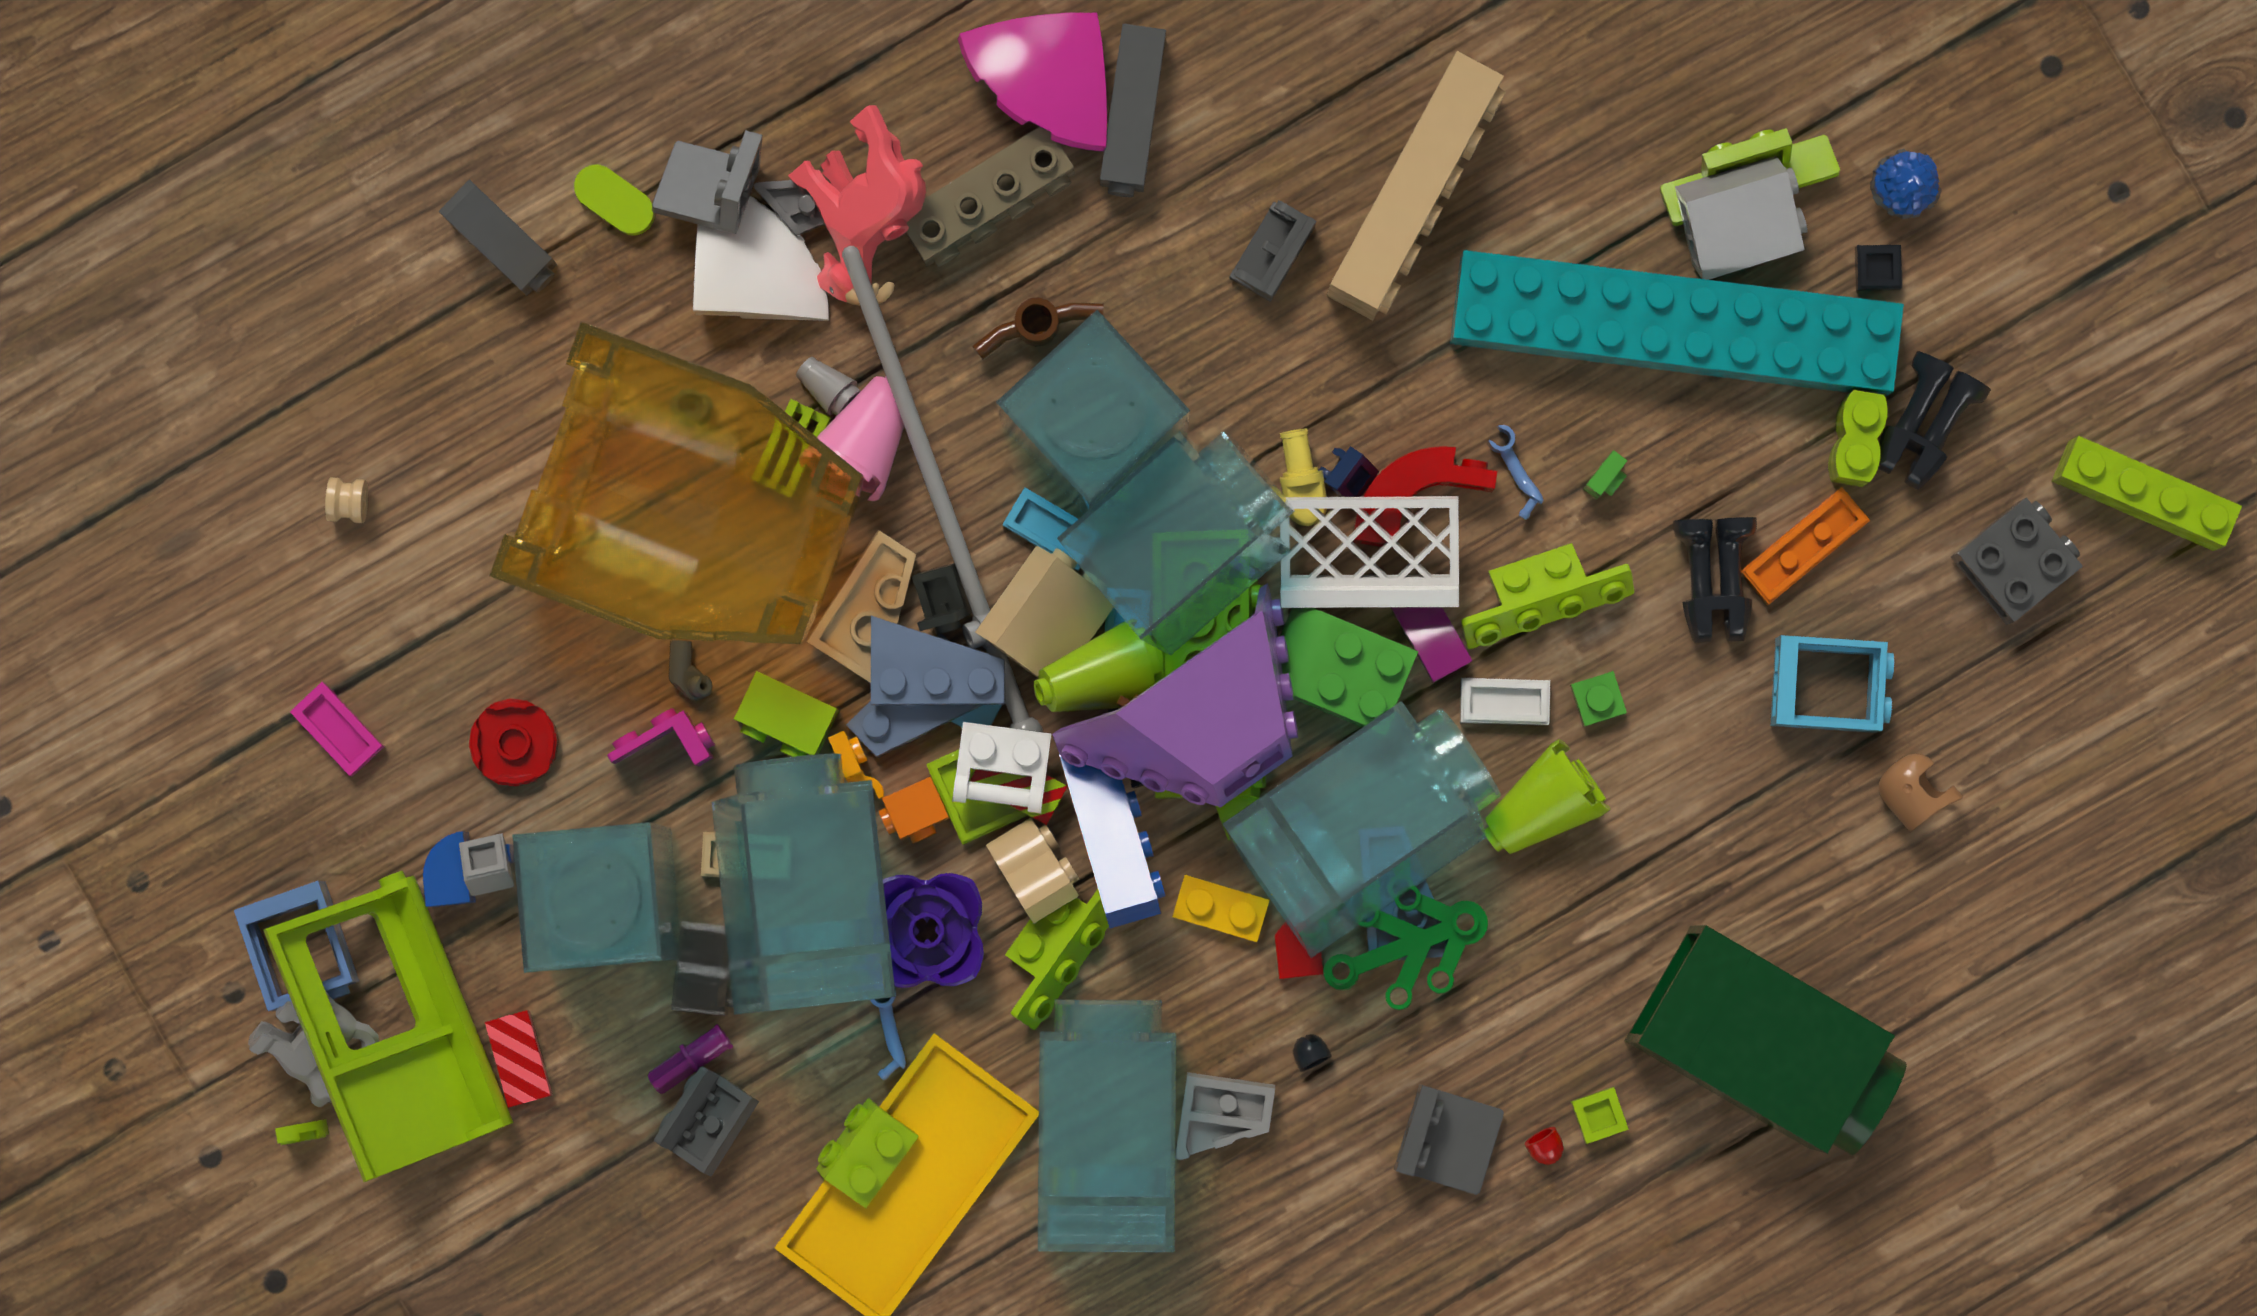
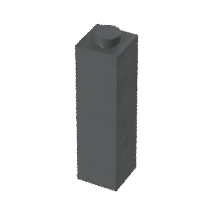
[1100,24,1166,197]

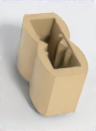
[986,818,1080,924]

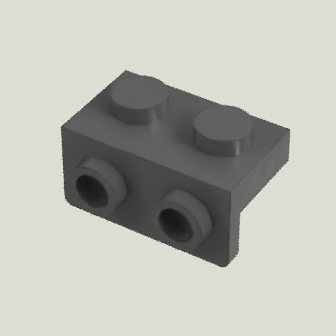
[654,1066,759,1177]

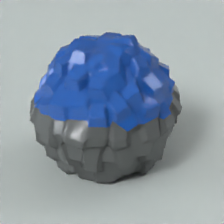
[1870,149,1942,219]

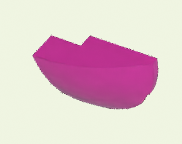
[958,12,1107,151]

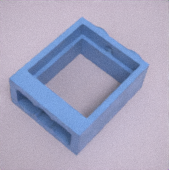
[234,881,360,1011]

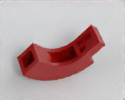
[1352,446,1498,549]

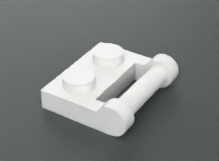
[952,722,1051,813]

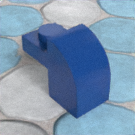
[423,831,516,907]

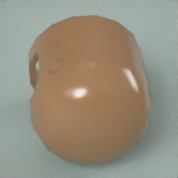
[1879,753,1963,833]

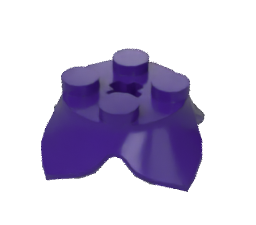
[869,873,984,988]

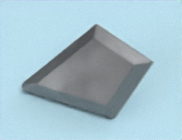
[754,180,825,236]

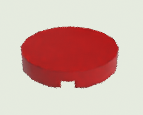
[469,698,559,787]

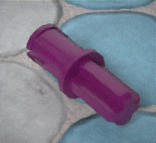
[648,1024,733,1094]

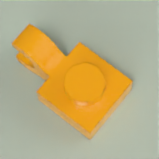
[828,731,885,808]

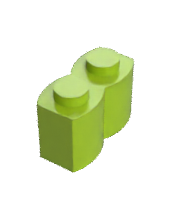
[1828,390,1888,487]

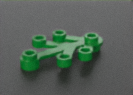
[1324,884,1488,1011]

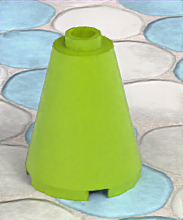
[1034,619,1162,712]
[1483,739,1611,854]

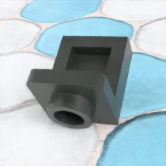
[912,563,972,635]

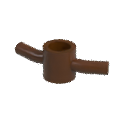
[972,297,1104,360]

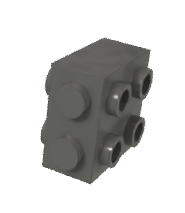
[1951,497,2083,625]

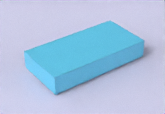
[1002,487,1100,571]

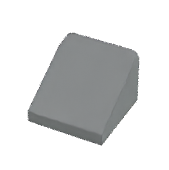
[459,833,514,896]

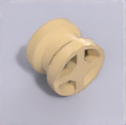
[325,477,368,523]

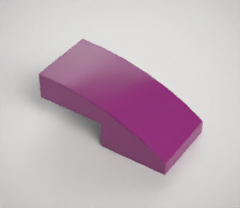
[1390,607,1472,683]

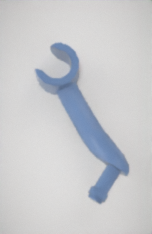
[1488,425,1543,520]
[869,983,906,1081]

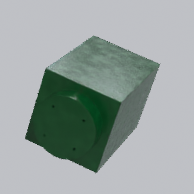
[1624,925,1907,1155]

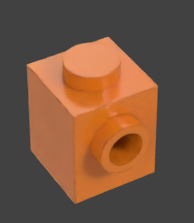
[879,776,950,844]

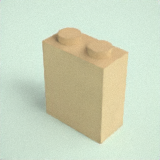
[975,546,1117,678]

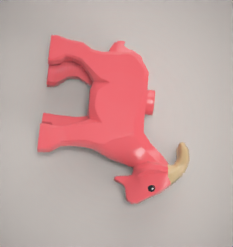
[788,105,926,306]

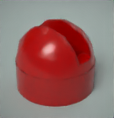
[1524,1127,1564,1165]

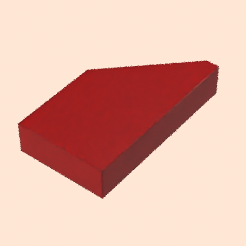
[1274,893,1323,979]

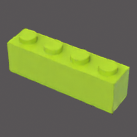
[2052,436,2242,551]

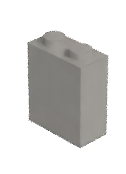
[1675,156,1807,280]

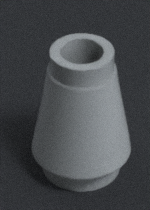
[796,357,861,416]

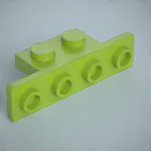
[1660,128,1840,226]
[1461,543,1634,649]
[1005,889,1109,1030]

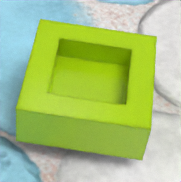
[1570,1087,1629,1144]

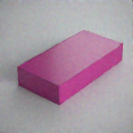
[290,682,385,777]

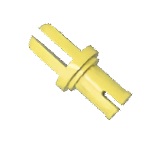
[1279,428,1327,526]

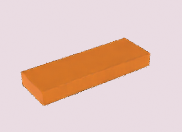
[1741,487,1870,606]

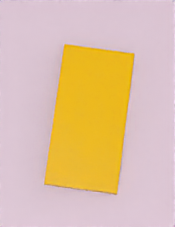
[775,1033,1041,1316]

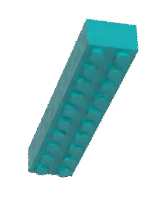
[1450,250,1904,397]

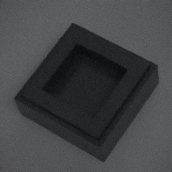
[1855,245,1902,291]

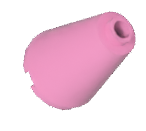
[803,376,904,501]

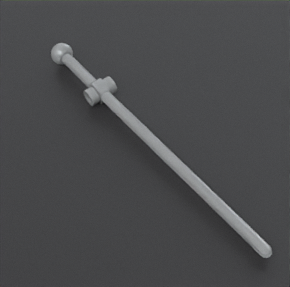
[842,246,1043,732]

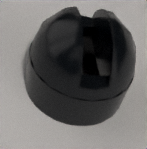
[1292,1034,1332,1072]

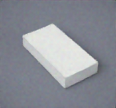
[1460,678,1550,725]

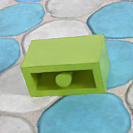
[734,671,839,762]

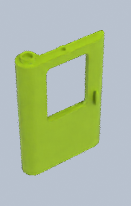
[263,871,514,1182]

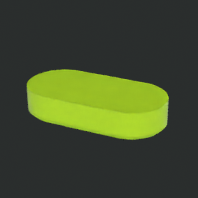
[574,164,655,236]

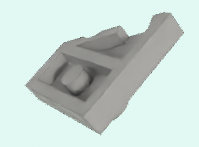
[1175,1072,1275,1160]

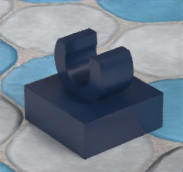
[1318,446,1379,497]

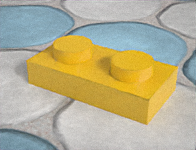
[1172,875,1270,942]

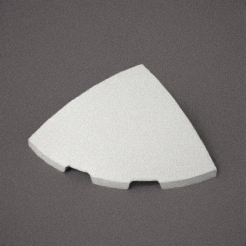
[693,196,829,321]

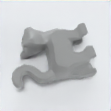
[248,991,379,1107]

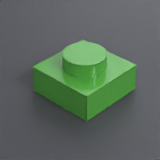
[1583,450,1627,500]
[1570,671,1627,727]

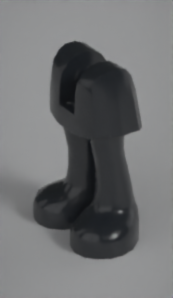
[1878,351,1991,490]
[1673,517,1757,643]

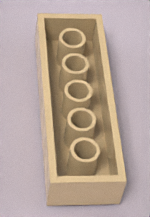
[1327,51,1506,321]

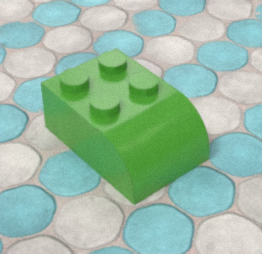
[1280,608,1418,736]

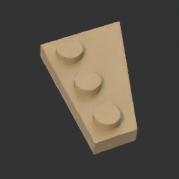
[806,530,916,683]

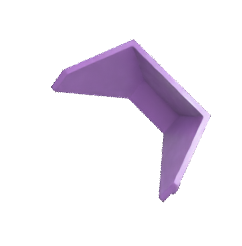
[1052,583,1298,807]

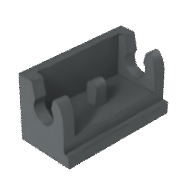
[1229,200,1316,302]

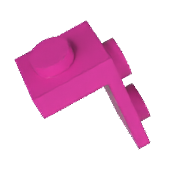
[607,708,715,767]

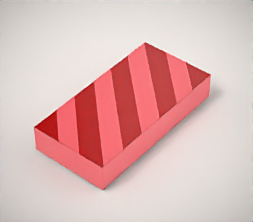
[485,1010,552,1108]

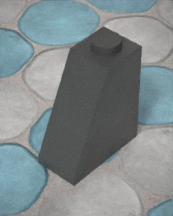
[439,179,557,296]

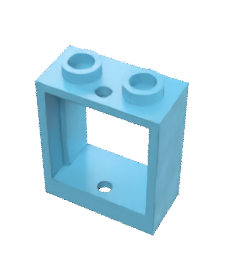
[1770,635,1894,733]

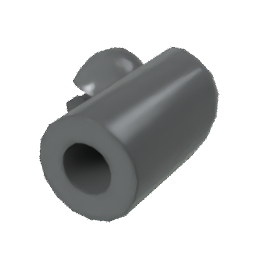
[669,640,713,701]

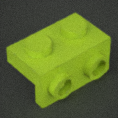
[816,1098,919,1208]

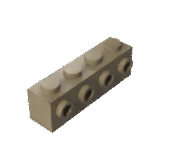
[905,126,1075,267]

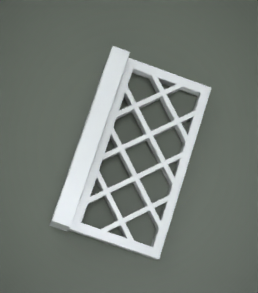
[1280,496,1459,608]

